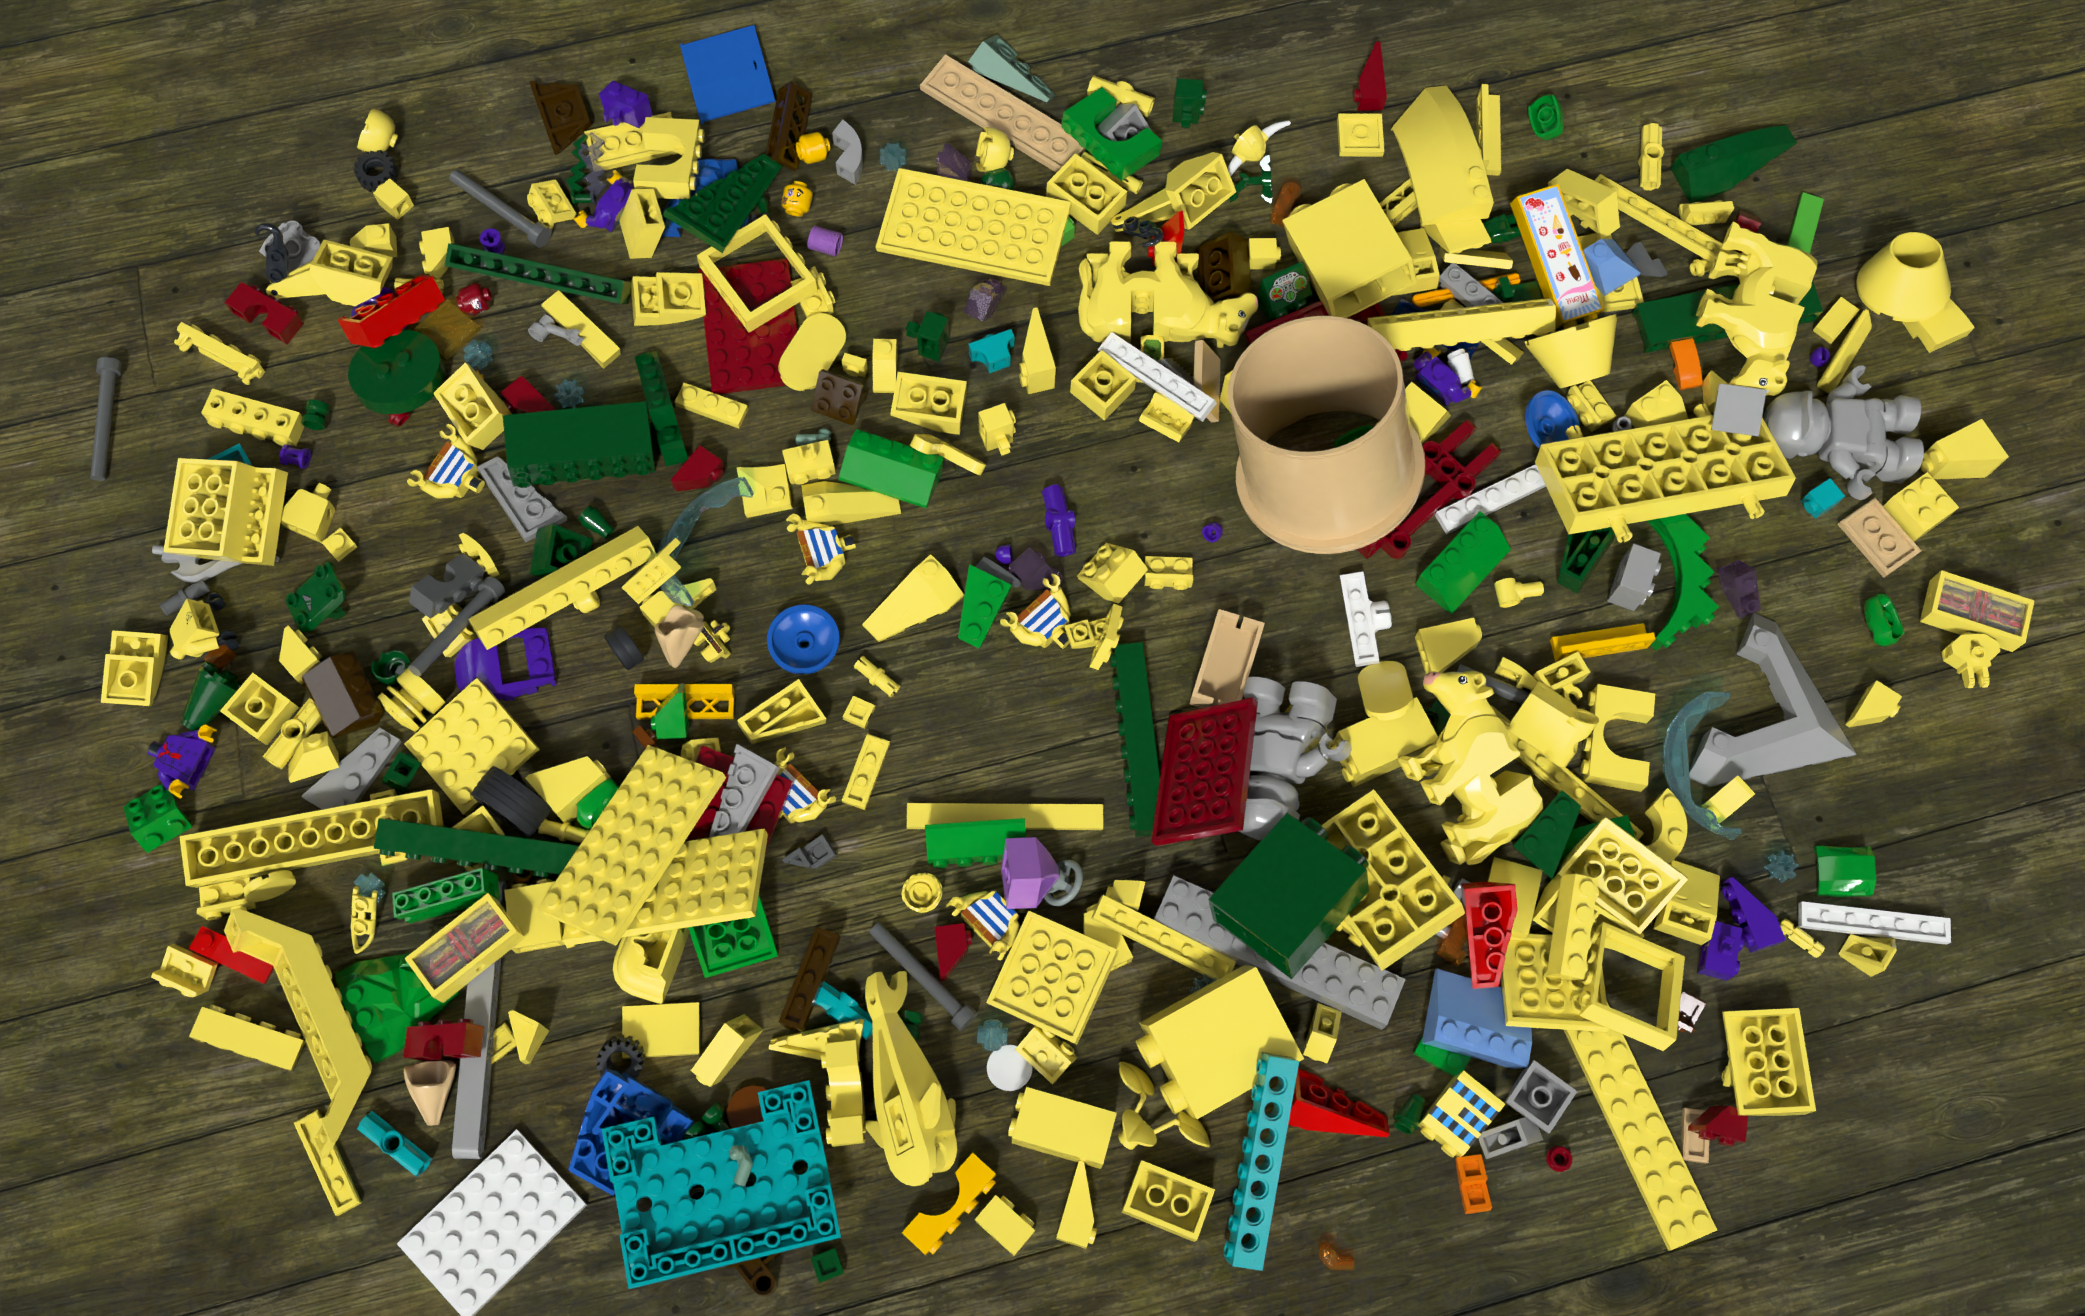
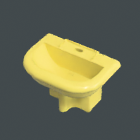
[613,927,690,1004]

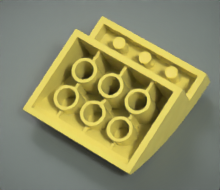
[164,458,288,566]

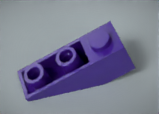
[1721,877,1786,953]

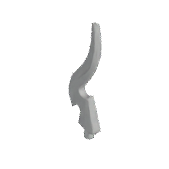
[152,544,280,582]

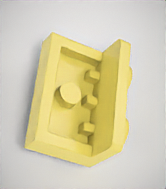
[1139,391,1195,442]
[151,944,218,997]

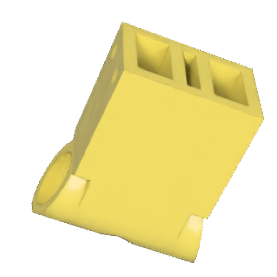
[1506,681,1599,768]

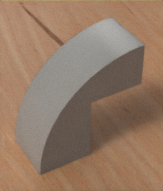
[832,120,863,185]

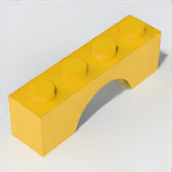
[902,1153,996,1256]

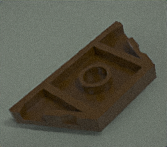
[529,81,591,155]

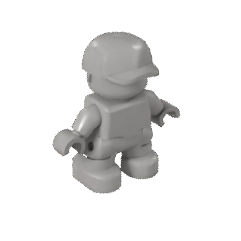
[1763,366,1924,500]
[1239,677,1352,840]

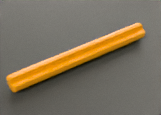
[1412,273,1520,308]

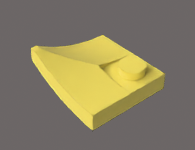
[737,464,793,518]

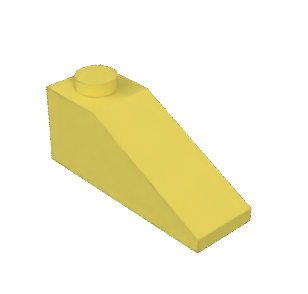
[640,578,716,627]
[1056,1161,1097,1249]

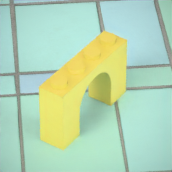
[633,117,704,199]
[1581,684,1655,792]

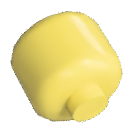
[573,591,600,613]

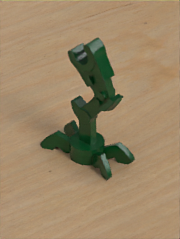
[1229,155,1272,204]

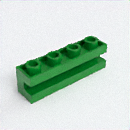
[392,868,500,924]

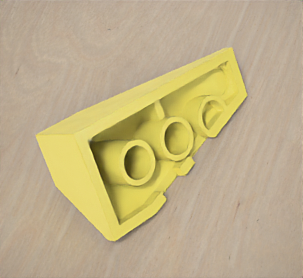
[801,481,901,526]
[862,554,964,642]
[1532,873,1644,951]

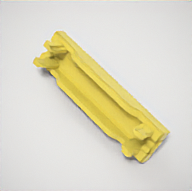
[174,322,265,385]

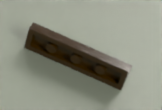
[765,82,812,171]
[778,927,841,1032]

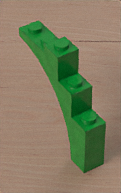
[1647,514,1719,651]

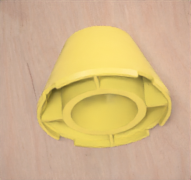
[1856,232,1951,322]
[1525,314,1617,388]

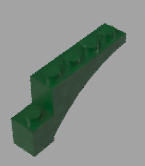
[635,351,688,467]

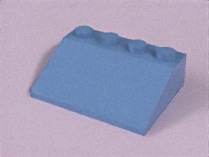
[1422,969,1532,1070]

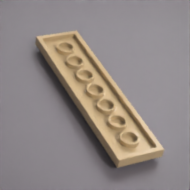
[920,54,1086,173]

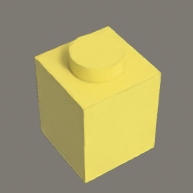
[373,178,414,220]
[1248,238,1281,269]

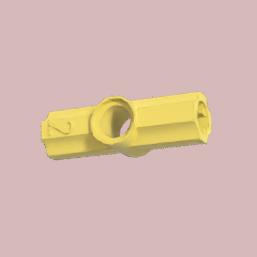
[1087,76,1155,117]
[1638,123,1664,191]
[263,698,321,769]

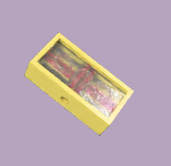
[1920,570,2034,652]
[405,893,526,1003]

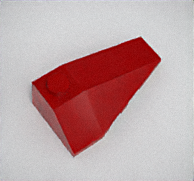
[1461,882,1518,989]
[1288,1068,1390,1137]

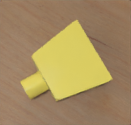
[280,483,335,543]

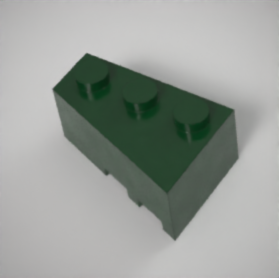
[1557,527,1615,594]

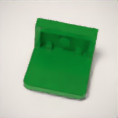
[123,784,193,853]

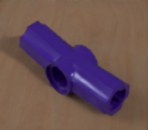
[1042,485,1076,557]

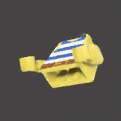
[407,424,485,499]
[786,514,856,585]
[1000,574,1070,649]
[774,747,836,823]
[946,891,1020,960]

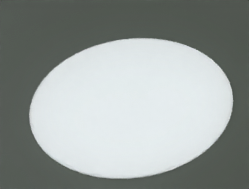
[987,1045,1032,1091]

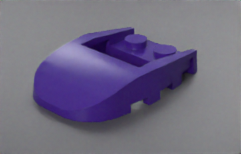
[455,628,557,702]

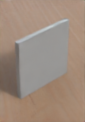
[1711,383,1766,436]

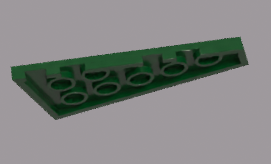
[663,154,782,253]

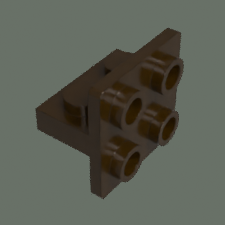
[811,369,868,425]

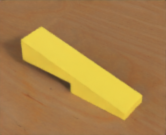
[541,290,621,369]

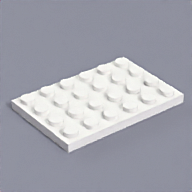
[397,1129,587,1316]

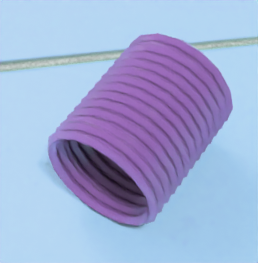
[807,225,843,257]

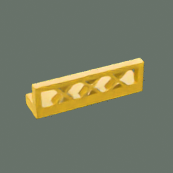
[1550,623,1655,662]
[634,684,735,719]

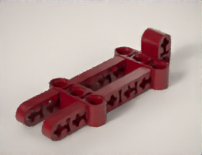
[1356,419,1502,559]

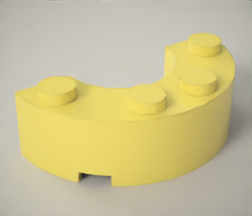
[1645,788,1687,863]
[821,1040,866,1147]

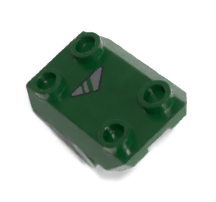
[286,561,347,632]

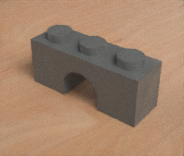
[409,553,485,619]

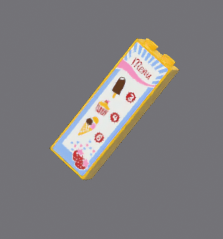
[1510,184,1604,329]

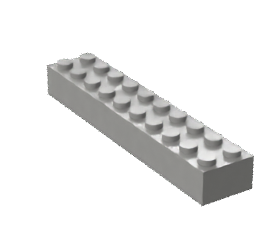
[1154,876,1406,1030]

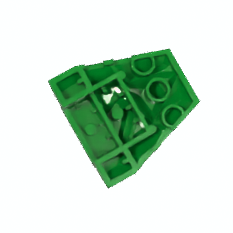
[335,953,460,1064]

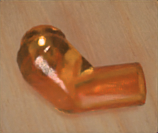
[1318,1242,1354,1270]

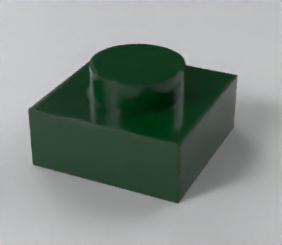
[810,1248,845,1283]

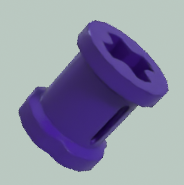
[480,228,505,254]
[279,444,311,469]

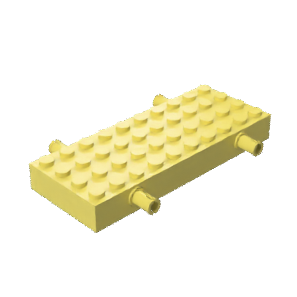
[1535,403,1796,543]

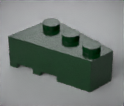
[1513,790,1581,880]

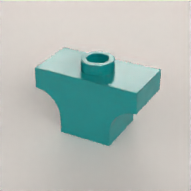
[969,329,1015,373]

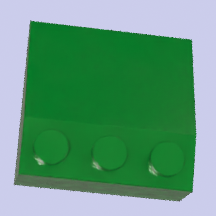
[688,892,778,978]

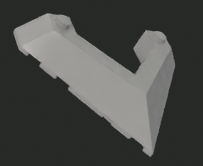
[1687,613,1857,787]

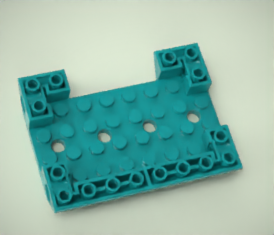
[602,1080,841,1289]

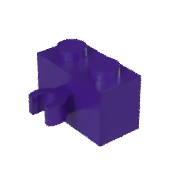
[599,80,652,128]
[1697,921,1744,981]

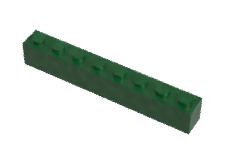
[445,243,632,304]
[1109,642,1160,837]
[373,818,579,877]

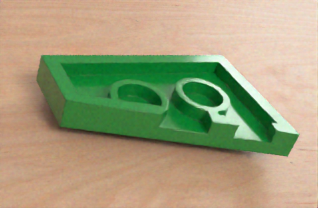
[958,564,1012,649]

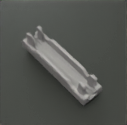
[1439,263,1503,307]

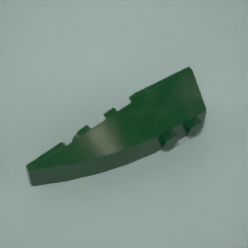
[1671,125,1797,203]

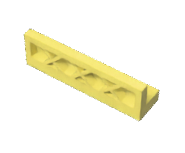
[1476,84,1501,176]
[1379,179,1417,227]
[621,538,681,604]

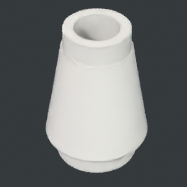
[1447,349,1474,384]

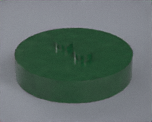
[348,330,446,415]

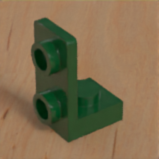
[1493,276,1542,303]

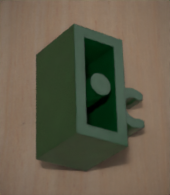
[1172,78,1207,128]
[906,311,949,362]

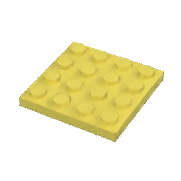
[404,678,540,816]
[986,911,1119,1045]
[1501,934,1609,1032]

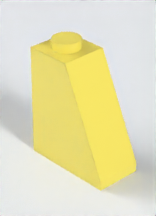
[1415,618,1482,674]
[1083,903,1133,972]
[691,1014,763,1087]

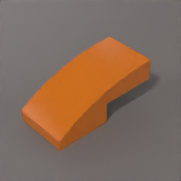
[1669,338,1703,390]
[1455,1154,1492,1214]

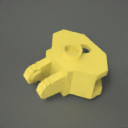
[1942,634,2000,688]

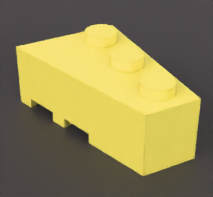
[1548,169,1620,240]
[737,679,826,744]

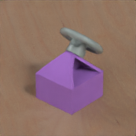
[1001,837,1083,909]

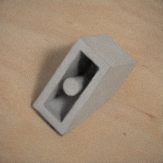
[1478,1117,1543,1159]

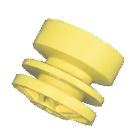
[378,667,445,732]

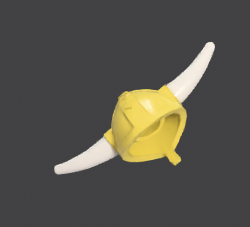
[1227,121,1291,177]

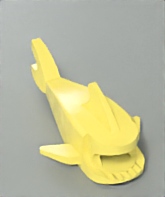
[865,971,957,1186]

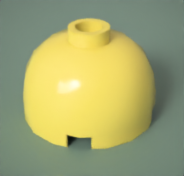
[357,108,398,153]
[976,127,1014,172]

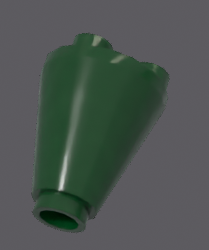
[181,661,242,731]

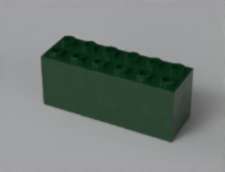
[502,401,655,488]

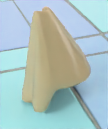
[655,605,704,668]
[404,1060,456,1126]

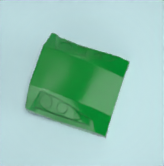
[1814,846,1876,897]

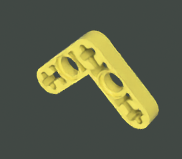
[910,434,986,475]

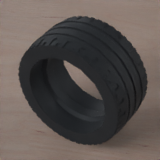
[471,766,551,837]

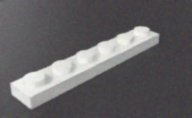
[1098,332,1217,422]
[1435,464,1546,535]
[1798,902,1951,945]

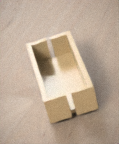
[1189,609,1265,708]

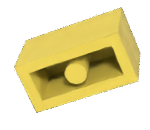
[975,1195,1035,1256]

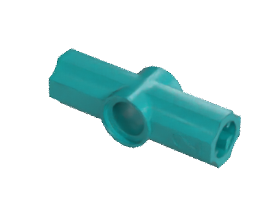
[815,981,873,1040]
[357,1111,432,1177]

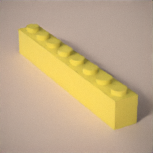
[1368,298,1556,351]
[468,526,656,650]

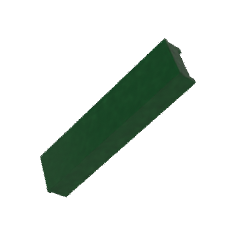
[1632,280,1823,354]

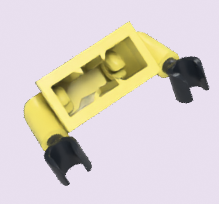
[170,592,239,659]

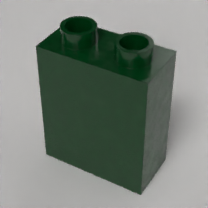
[1208,813,1369,979]

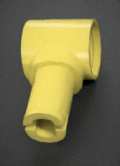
[1494,578,1544,608]

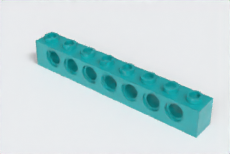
[1224,1052,1299,1271]

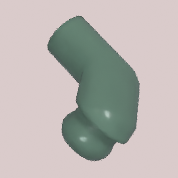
[796,428,831,446]
[729,1145,753,1186]

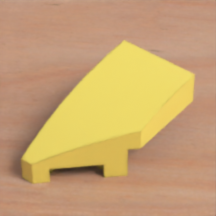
[1495,657,1538,690]

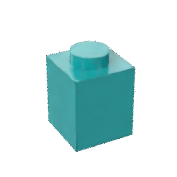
[1801,478,1845,519]

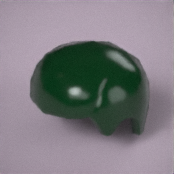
[981,168,1014,190]
[372,650,412,686]

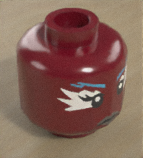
[456,282,493,316]

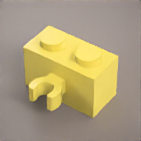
[978,403,1016,456]
[782,440,836,485]
[1533,652,1590,702]

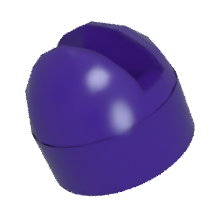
[1809,347,1830,367]
[1202,522,1223,542]
[995,544,1013,564]

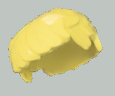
[901,873,942,913]

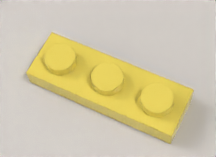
[675,383,748,428]

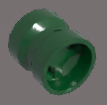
[301,399,330,431]
[898,1010,923,1041]

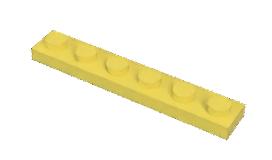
[1091,895,1236,981]

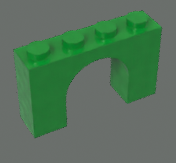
[1061,87,1162,181]

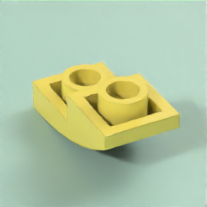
[459,533,500,578]
[1064,618,1105,649]

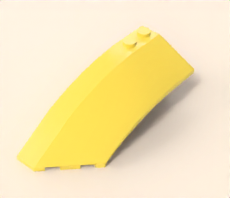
[1391,86,1494,226]

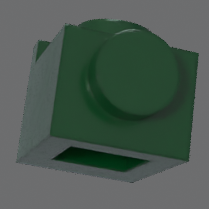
[382,751,421,794]

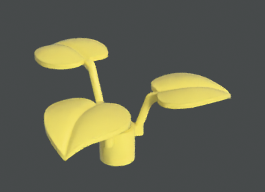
[1118,1062,1211,1150]

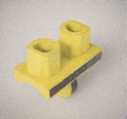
[694,620,731,663]

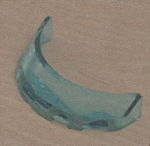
[656,477,754,606]
[1662,692,1742,840]

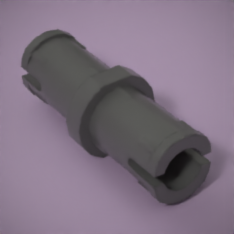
[159,579,211,616]

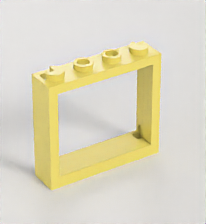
[697,214,818,333]
[1579,922,1685,1051]

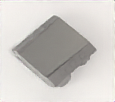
[259,220,321,273]

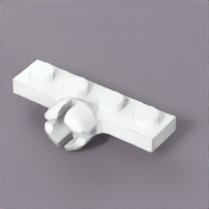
[1340,572,1392,667]

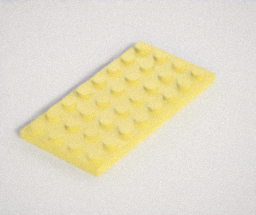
[876,168,1071,286]
[537,745,726,946]
[562,829,768,946]

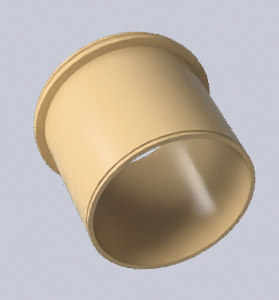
[1228,316,1425,554]

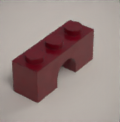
[224,282,303,345]
[403,1019,484,1061]

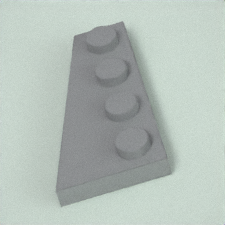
[477,456,567,543]
[301,727,402,810]
[709,744,780,838]

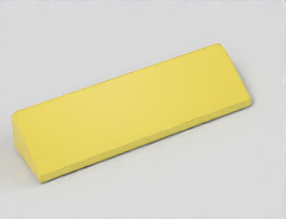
[1817,309,1872,393]

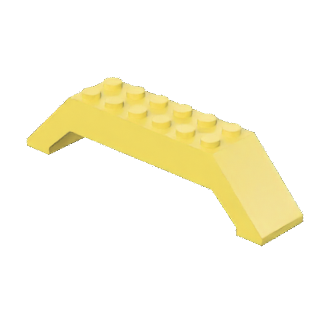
[224,908,372,1159]

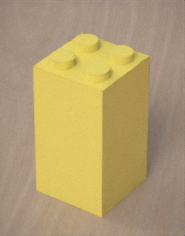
[1331,697,1438,787]
[1008,1087,1117,1169]

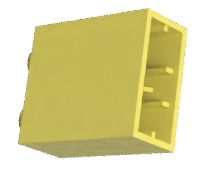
[1282,179,1417,318]
[1136,965,1304,1119]

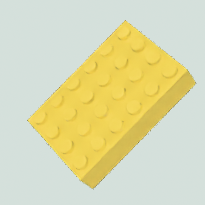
[1321,789,1465,971]

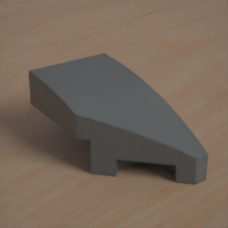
[1626,242,1668,277]
[976,557,1021,588]
[782,835,838,869]

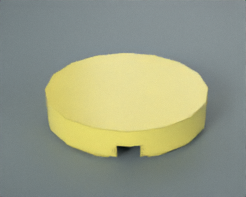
[243,870,296,902]

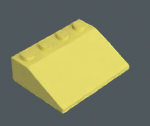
[1558,816,1688,935]
[1722,1008,1816,1116]

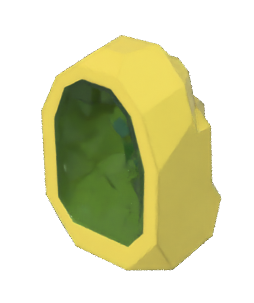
[1140,335,1164,363]

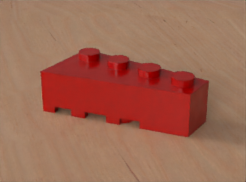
[337,275,445,348]

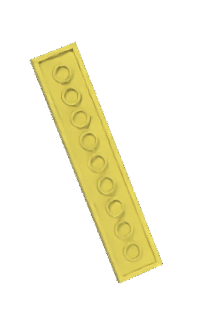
[1563,1002,1717,1251]

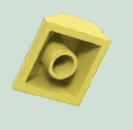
[1624,380,1688,428]

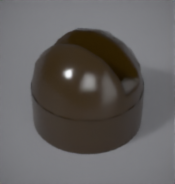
[512,869,533,885]

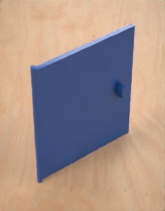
[680,25,776,124]

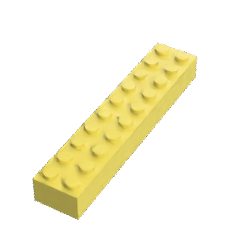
[180,789,444,888]

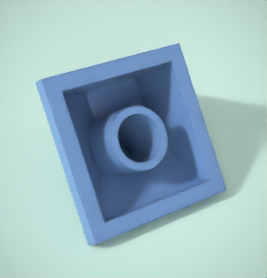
[1583,239,1641,296]

